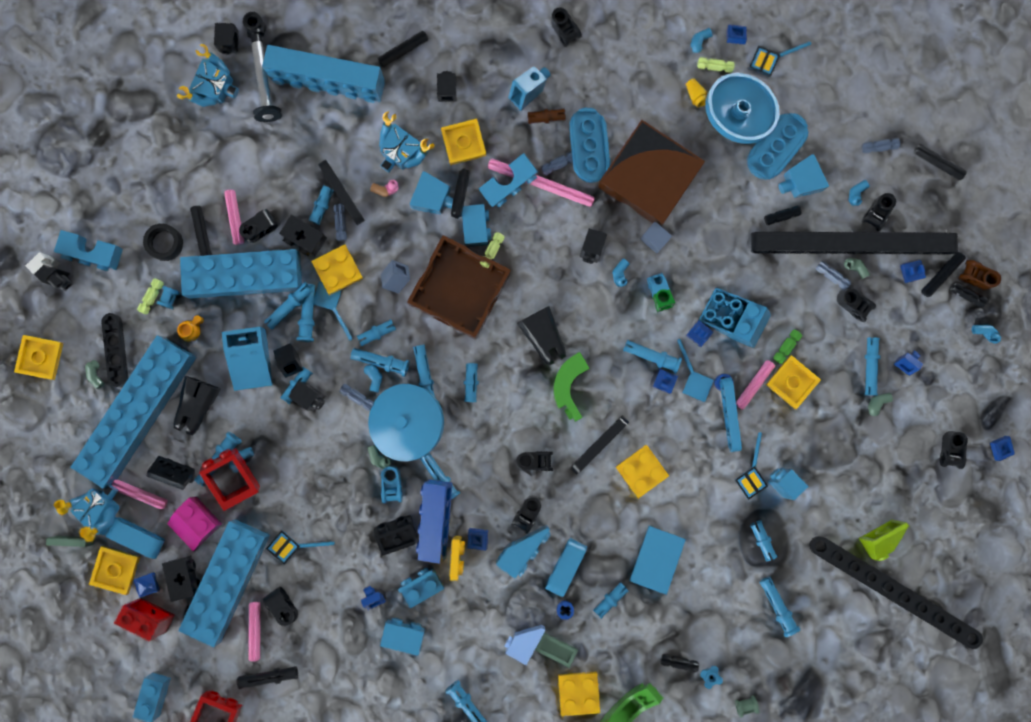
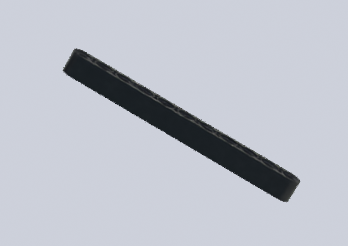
[751,232,958,255]

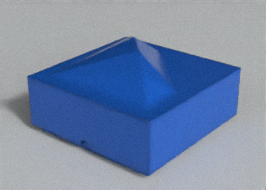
[726,25,747,45]
[990,436,1015,461]
[467,528,489,551]
[133,572,160,598]

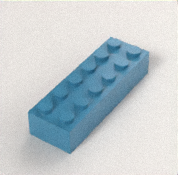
[262,45,385,103]
[180,249,302,299]
[178,519,270,647]

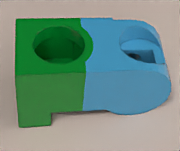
[647,273,675,313]

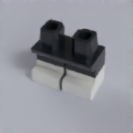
[26,252,73,291]

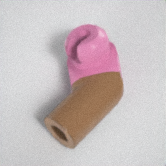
[370,180,399,197]

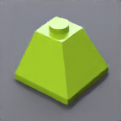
[859,519,909,561]

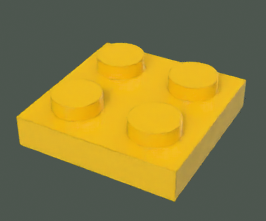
[441,118,487,165]
[311,244,363,296]
[14,335,64,380]
[765,355,821,409]
[615,445,669,499]
[450,536,465,581]
[89,546,141,595]
[558,671,600,716]

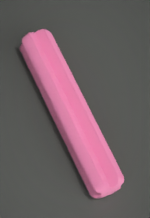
[224,190,244,245]
[736,360,775,410]
[112,480,168,509]
[248,602,261,661]

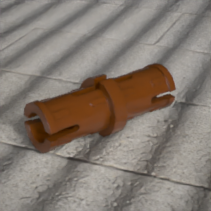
[527,108,566,124]

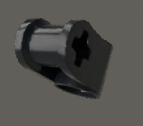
[551,7,582,47]
[862,193,896,231]
[239,209,279,243]
[837,288,877,322]
[939,431,968,469]
[516,451,553,471]
[511,496,541,535]
[263,586,298,626]

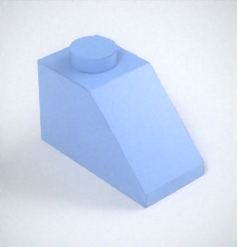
[504,625,545,665]

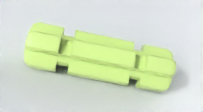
[697,57,735,73]
[480,232,505,268]
[137,278,164,315]

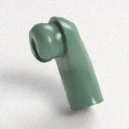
[868,393,893,416]

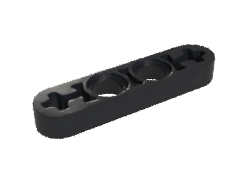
[318,159,365,226]
[101,313,128,387]
[570,415,629,475]

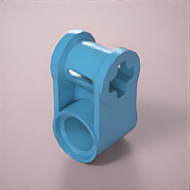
[381,465,403,503]

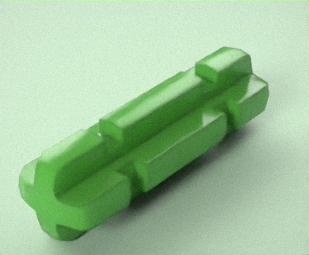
[773,330,802,364]

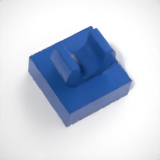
[900,260,926,283]
[686,320,713,347]
[894,350,923,376]
[652,369,678,394]
[361,586,386,610]

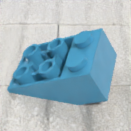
[699,288,771,348]
[222,327,273,391]
[496,525,551,579]

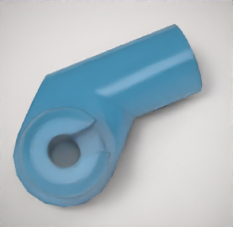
[848,180,870,206]
[612,258,630,287]

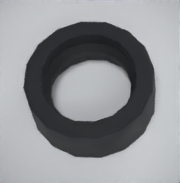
[143,223,183,261]

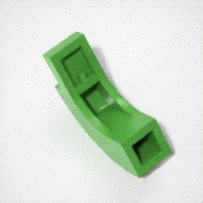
[553,352,590,422]
[600,683,663,722]

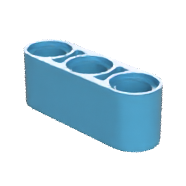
[105,517,165,559]
[545,538,587,597]

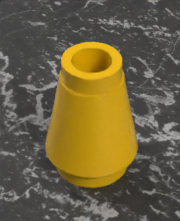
[685,78,708,108]

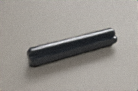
[377,31,428,67]
[914,144,967,180]
[450,168,470,219]
[190,206,212,256]
[921,252,966,298]

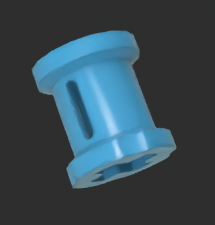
[156,286,180,310]

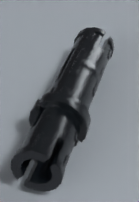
[237,666,298,689]

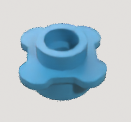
[700,666,723,689]

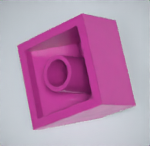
[167,496,222,552]

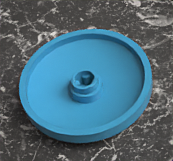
[705,73,779,144]
[368,384,444,461]

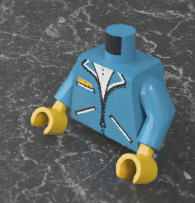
[177,44,239,107]
[379,111,434,173]
[54,485,119,542]

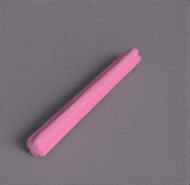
[488,158,595,207]

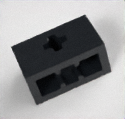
[279,214,327,256]
[579,228,607,264]
[288,381,326,412]
[162,555,200,602]

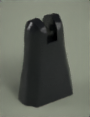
[517,306,566,366]
[173,376,221,436]

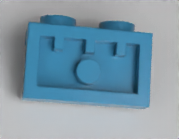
[398,567,445,609]

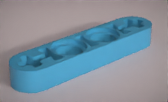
[720,377,742,452]

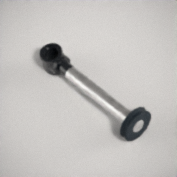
[242,12,282,122]

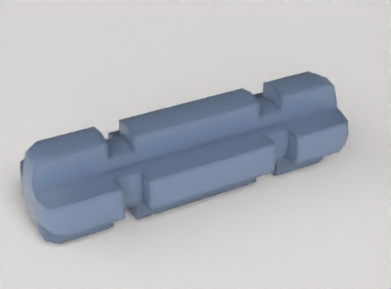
[862,138,901,153]
[541,151,573,176]
[334,204,347,241]
[816,261,851,290]
[339,384,374,411]

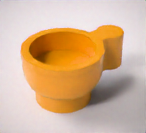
[177,315,204,342]

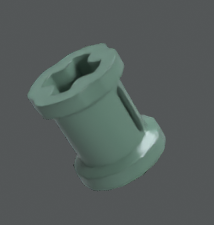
[734,695,759,718]

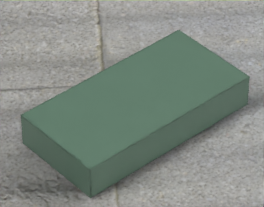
[46,536,94,547]
[535,632,578,668]

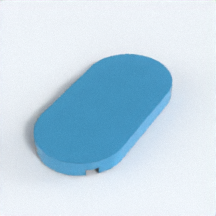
[569,107,610,183]
[747,113,808,180]

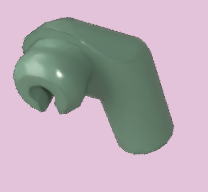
[844,258,870,279]
[85,360,105,390]
[367,445,391,469]

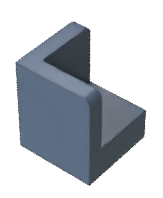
[641,222,672,254]
[381,260,410,293]

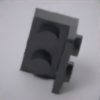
[147,456,195,490]
[374,515,419,556]

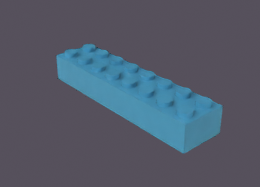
[70,335,197,488]

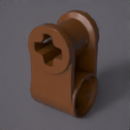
[958,260,1001,290]

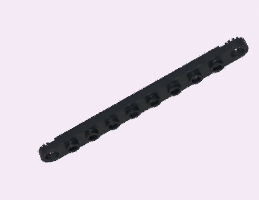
[809,536,983,649]

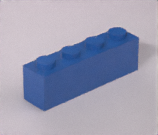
[416,479,452,564]

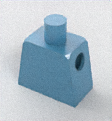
[508,66,551,111]
[778,154,829,198]
[410,171,454,215]

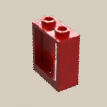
[199,448,260,511]
[114,598,175,642]
[190,691,243,722]

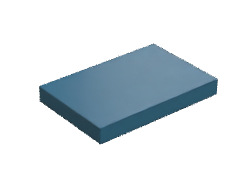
[629,525,686,595]

